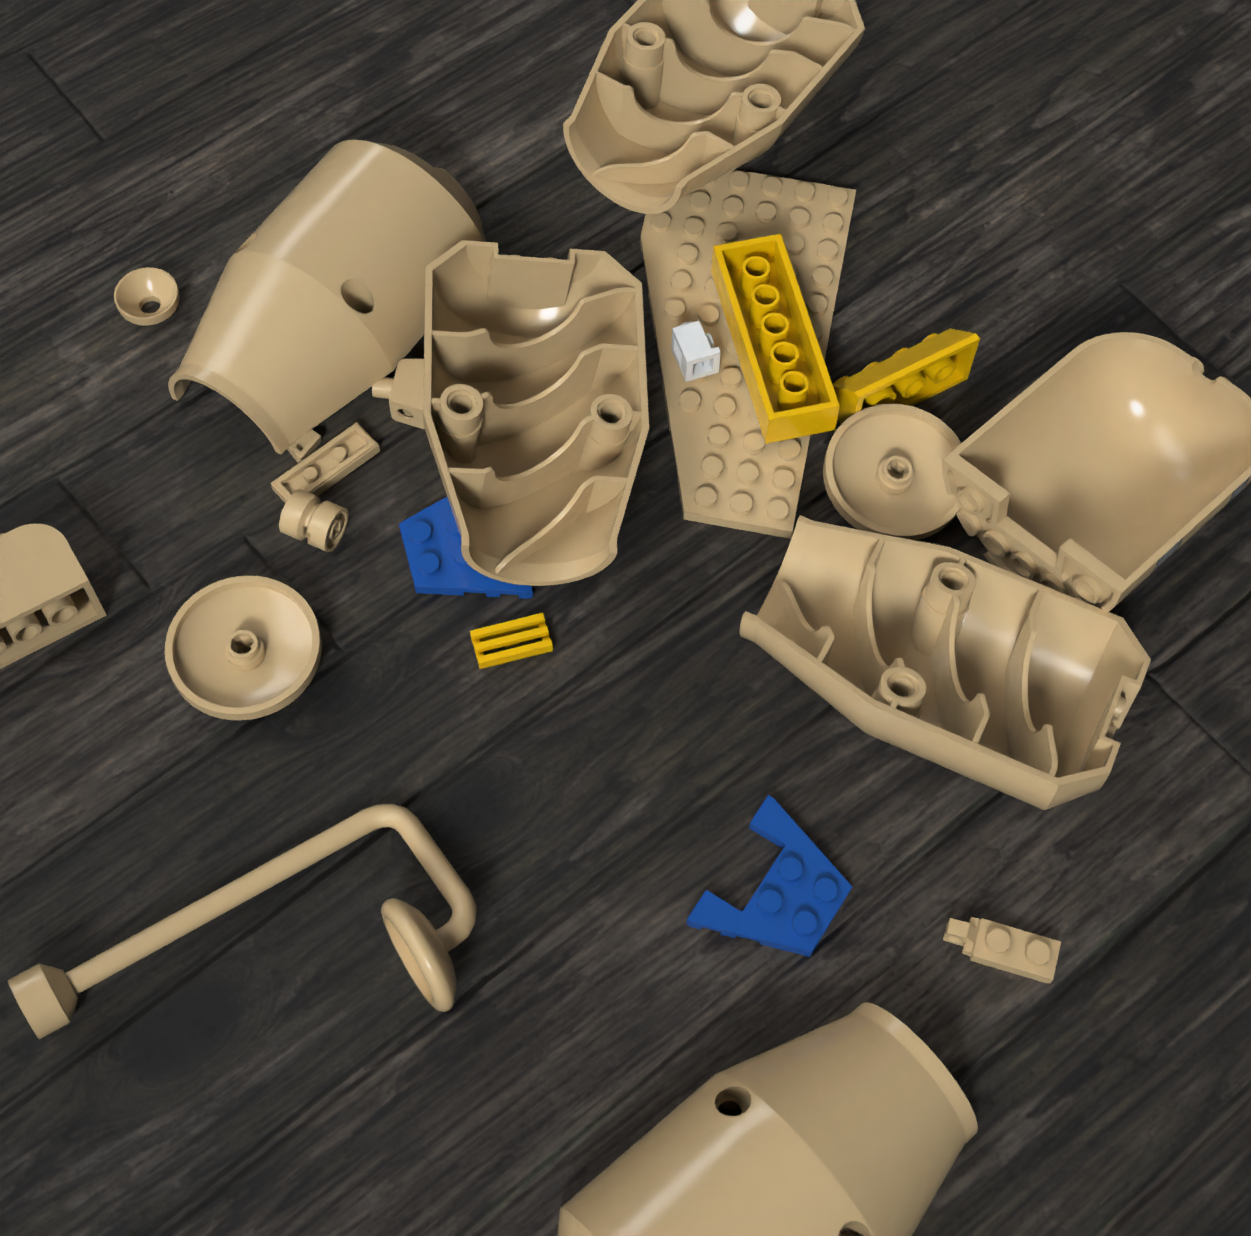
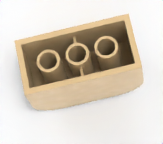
[0,524,107,669]

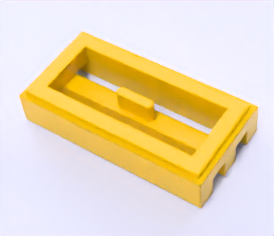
[470,613,553,669]

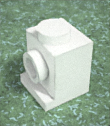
[671,321,721,382]

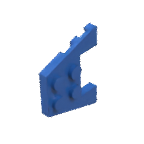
[399,497,533,599]
[686,795,852,957]

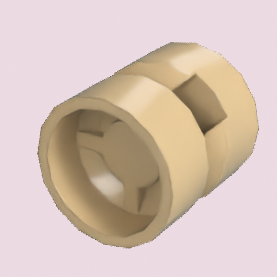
[279,489,349,553]

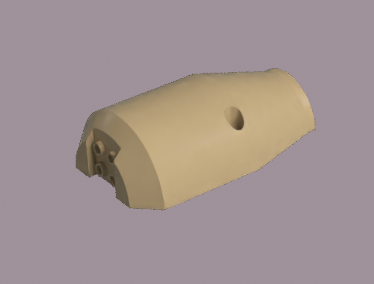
[563,0,865,214]
[168,140,486,455]
[423,240,649,586]
[740,515,1151,811]
[557,1002,978,1236]

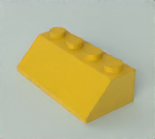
[833,329,980,424]

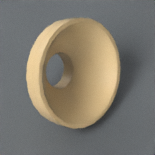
[114,267,179,326]

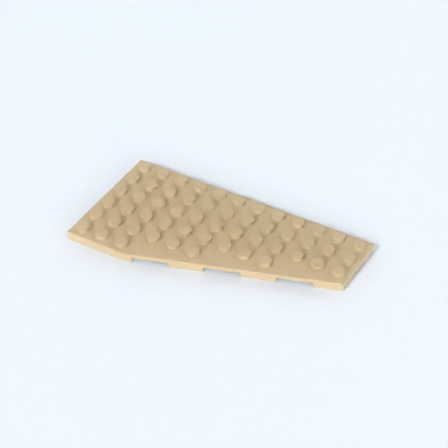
[640,169,856,539]

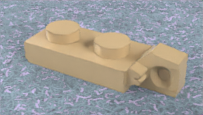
[943,917,1061,984]

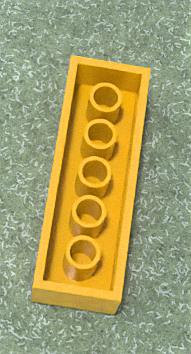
[711,234,840,444]

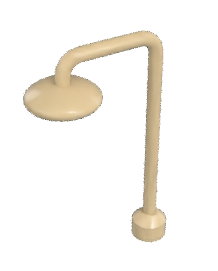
[8,804,477,1040]

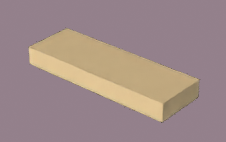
[271,422,380,503]

